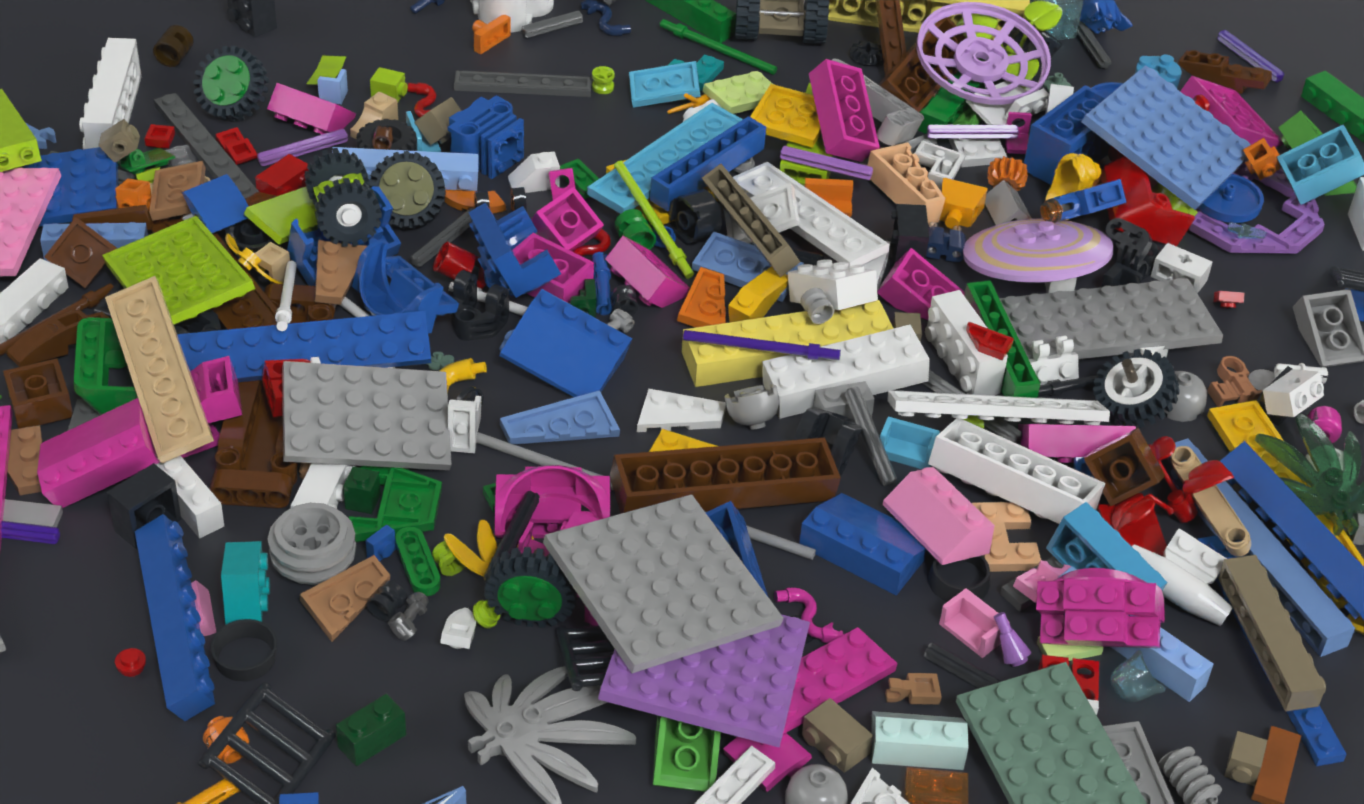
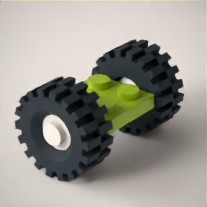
[304,148,382,247]

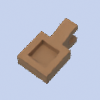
[885,673,942,705]

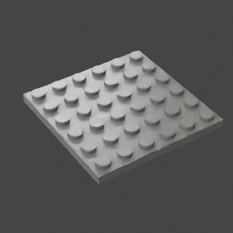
[543,494,784,673]

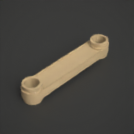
[1171,446,1251,556]

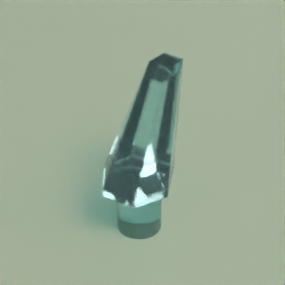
[1227,222,1267,239]

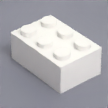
[788,260,878,310]

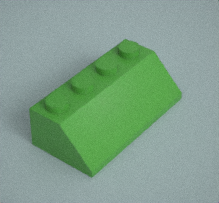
[1278,111,1357,196]

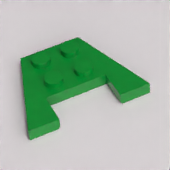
[349,466,442,542]

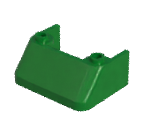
[74,317,138,415]

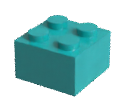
[221,541,270,624]

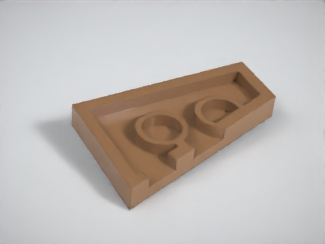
[315,240,367,305]
[300,555,390,642]

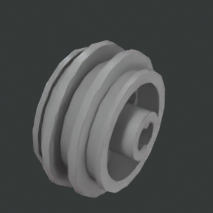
[268,502,356,585]

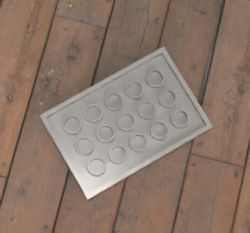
[282,361,452,470]

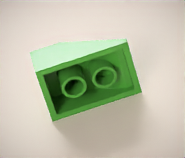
[653,715,721,792]

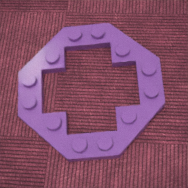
[1189,161,1325,254]

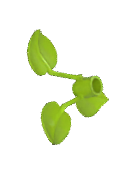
[957,1,1062,89]

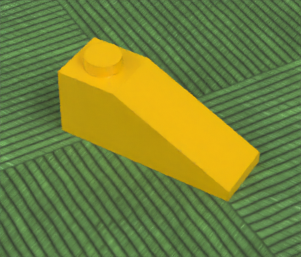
[728,266,789,322]

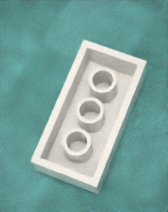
[925,290,1008,396]

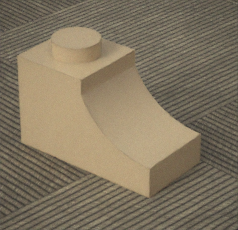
[350,92,398,139]

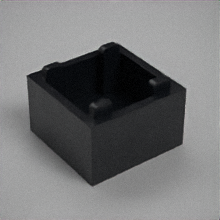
[887,204,929,266]

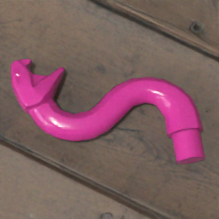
[774,588,844,643]

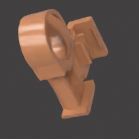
[1207,356,1262,407]

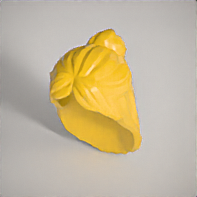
[1045,153,1101,220]

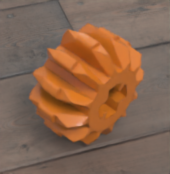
[987,156,1028,191]

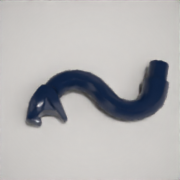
[580,0,631,36]

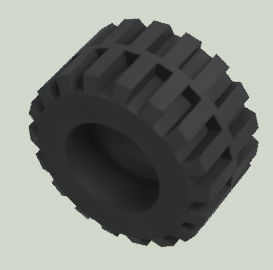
[356,119,417,151]

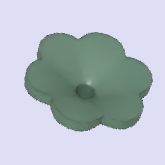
[1043,72,1071,92]

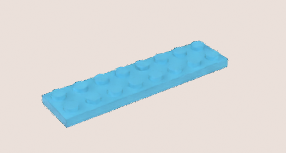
[587,103,743,214]

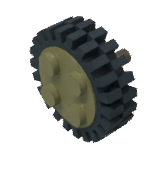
[369,151,446,230]

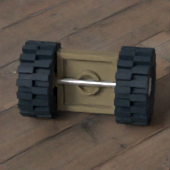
[735,0,829,44]

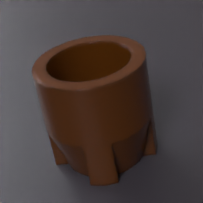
[372,126,393,150]

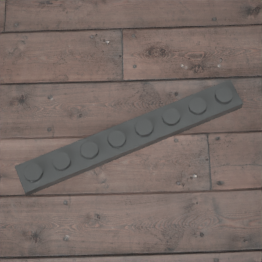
[154,93,259,198]

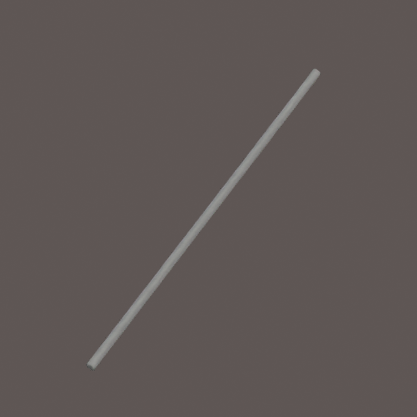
[476,432,816,560]

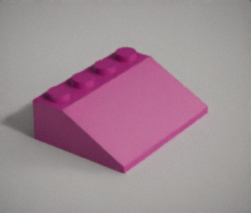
[1180,76,1283,148]
[37,398,160,508]

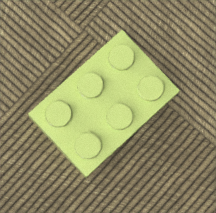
[703,71,773,114]

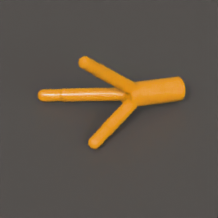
[667,93,711,114]

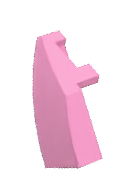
[1013,560,1071,602]

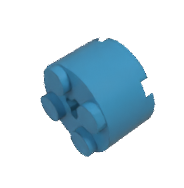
[1135,54,1182,89]

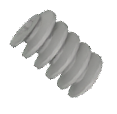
[1158,746,1222,804]

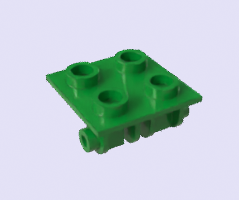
[118,148,175,174]

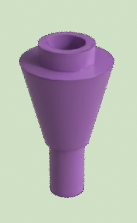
[994,612,1031,667]

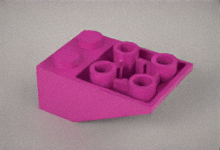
[190,356,242,423]

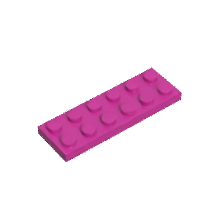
[761,627,897,745]

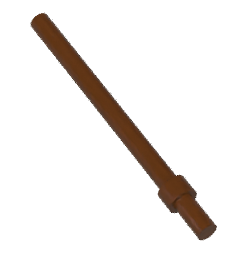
[0,283,113,356]

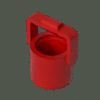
[433,241,486,290]

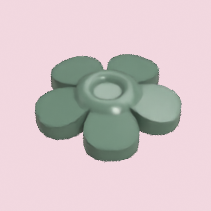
[427,352,454,370]

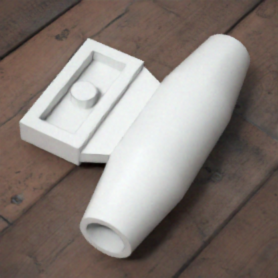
[1132,529,1233,626]

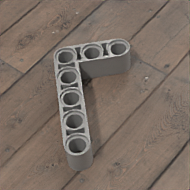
[832,59,924,146]

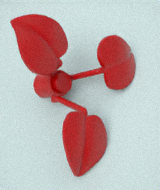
[1112,436,1234,533]

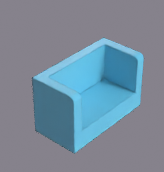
[880,416,940,469]

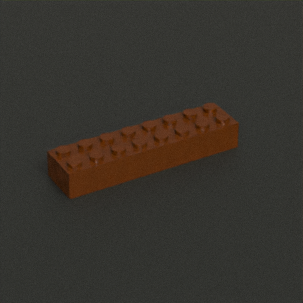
[610,438,841,514]

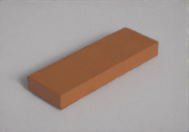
[1251,726,1301,804]

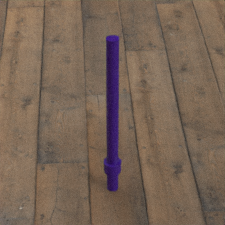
[683,330,841,360]

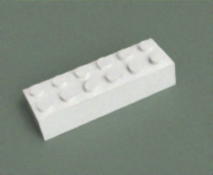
[79,38,142,149]
[762,325,929,419]
[928,418,1105,524]

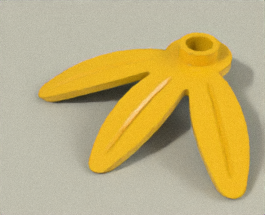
[225,233,284,284]
[444,520,534,577]

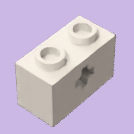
[1151,243,1212,294]
[1263,369,1324,417]

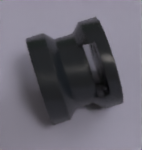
[611,285,638,316]

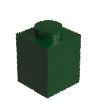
[343,466,381,514]

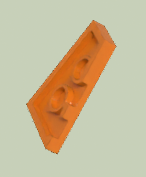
[677,267,726,327]

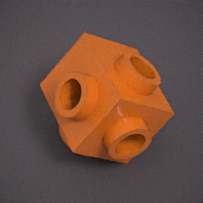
[1243,138,1281,180]
[115,178,151,211]

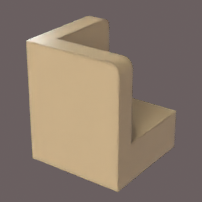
[255,242,290,284]

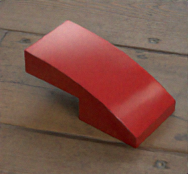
[215,127,258,165]

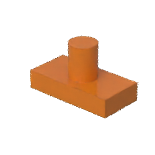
[472,15,511,54]

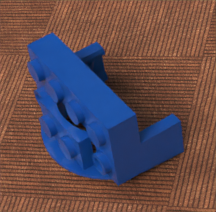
[287,186,401,286]
[468,203,561,298]

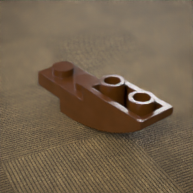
[1178,50,1272,94]
[7,309,109,367]

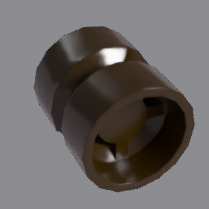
[153,25,194,67]

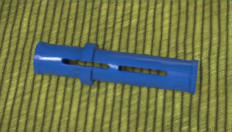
[592,252,612,315]

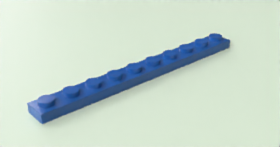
[1198,535,1347,766]

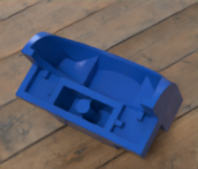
[352,239,459,333]

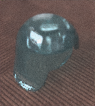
[1111,650,1165,703]

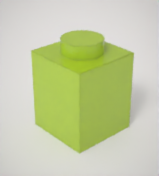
[370,67,408,103]

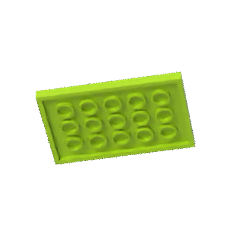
[102,216,255,324]

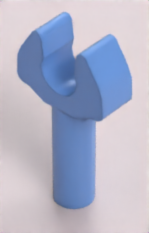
[26,123,57,149]

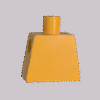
[940,178,988,229]

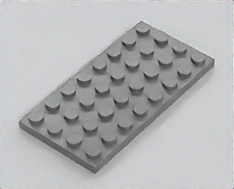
[999,278,1223,359]

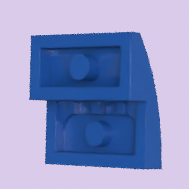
[182,174,249,234]

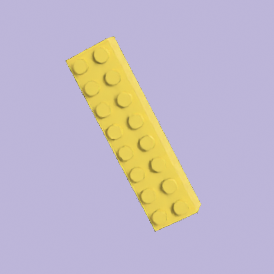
[682,300,894,387]

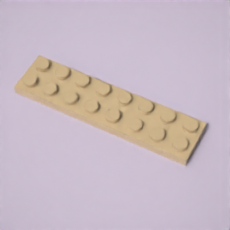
[105,276,214,463]

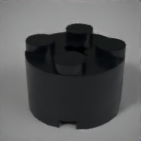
[669,189,724,244]

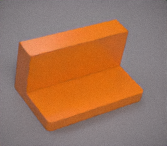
[804,178,853,217]

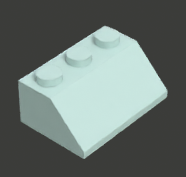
[872,711,968,770]

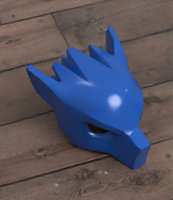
[1077,0,1133,34]

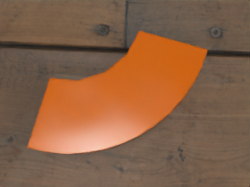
[444,190,506,214]

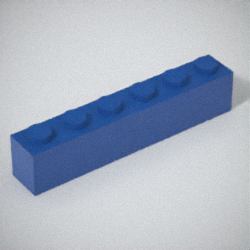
[650,116,766,212]

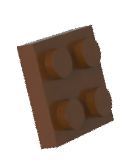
[44,217,118,289]

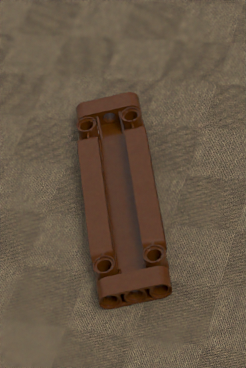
[209,283,337,508]

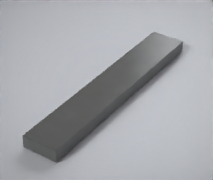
[454,70,592,97]

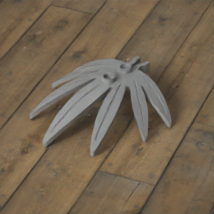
[464,666,636,804]

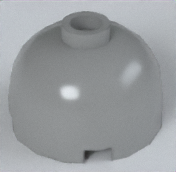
[1164,371,1207,422]
[724,385,779,429]
[785,764,848,804]

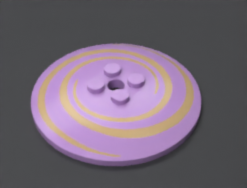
[963,218,1113,282]

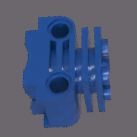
[448,95,524,179]

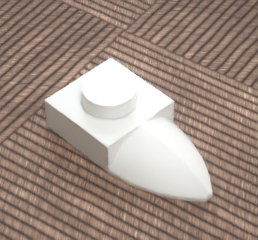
[440,608,476,649]

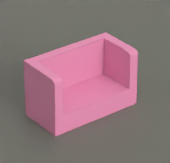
[939,588,1010,658]

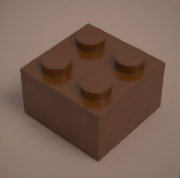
[3,358,73,429]
[1084,428,1165,506]

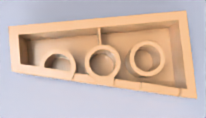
[867,142,945,225]

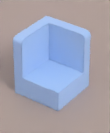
[317,69,348,104]

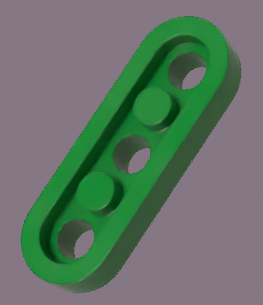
[395,527,441,596]

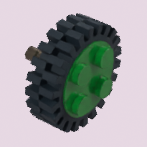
[193,46,269,122]
[485,547,577,628]

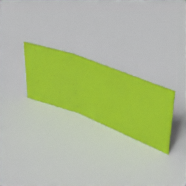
[306,55,346,85]

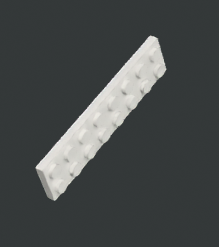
[733,162,889,266]
[887,390,1110,425]

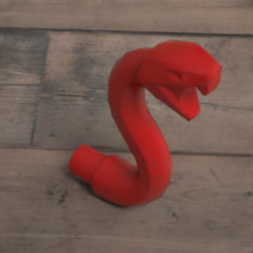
[408,82,437,118]
[573,229,611,256]

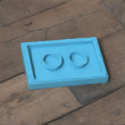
[629,61,701,108]

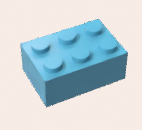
[1277,125,1364,205]

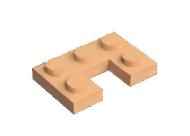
[972,502,1041,572]

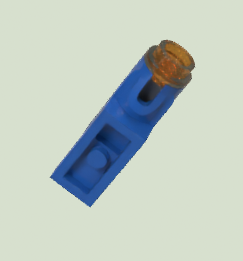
[1040,179,1126,223]

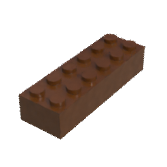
[878,17,967,112]

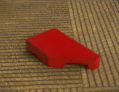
[966,322,1014,360]

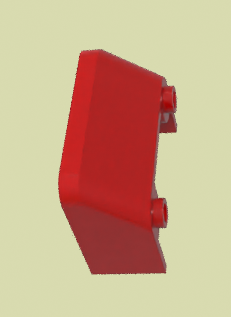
[1100,156,1195,247]

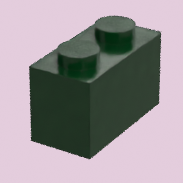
[336,693,406,766]

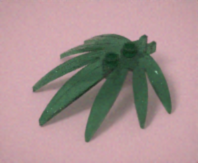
[1254,413,1364,536]

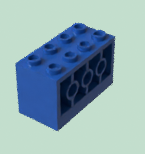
[1024,85,1111,185]

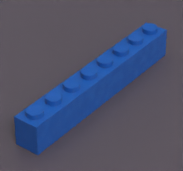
[1220,441,1364,621]
[135,514,215,721]

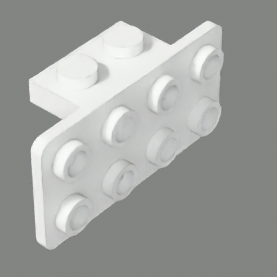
[966,80,1049,125]

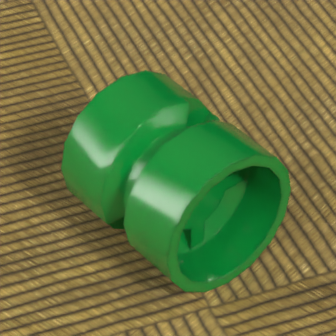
[614,209,656,250]

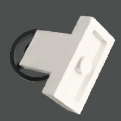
[448,386,484,453]

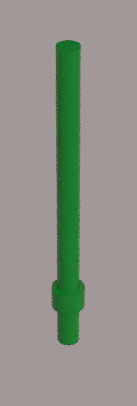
[660,19,777,75]

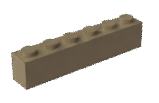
[702,164,800,277]
[1218,555,1326,712]

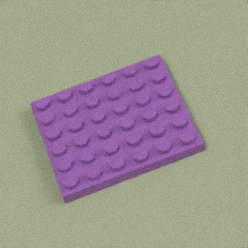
[598,614,810,747]

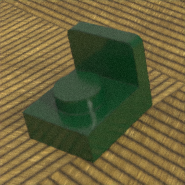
[570,279,596,318]

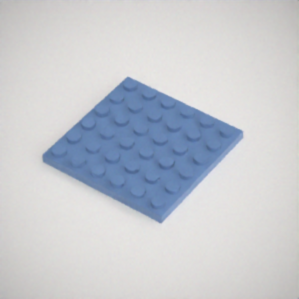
[1081,65,1250,210]

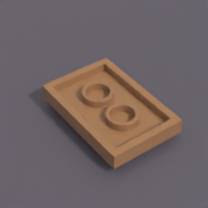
[149,161,206,221]

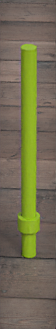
[614,160,694,279]

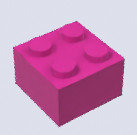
[531,187,604,252]

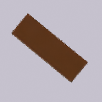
[72,205,154,230]

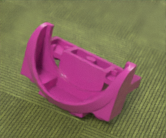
[495,465,610,538]
[1036,568,1165,648]

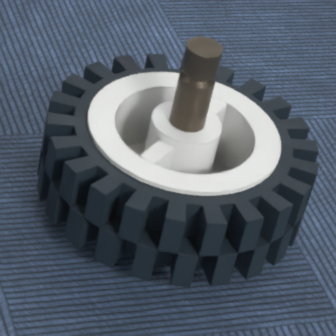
[1093,349,1180,428]

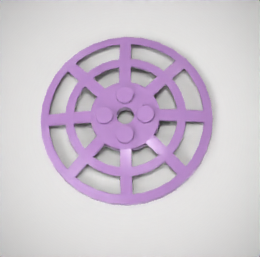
[916,2,1051,105]

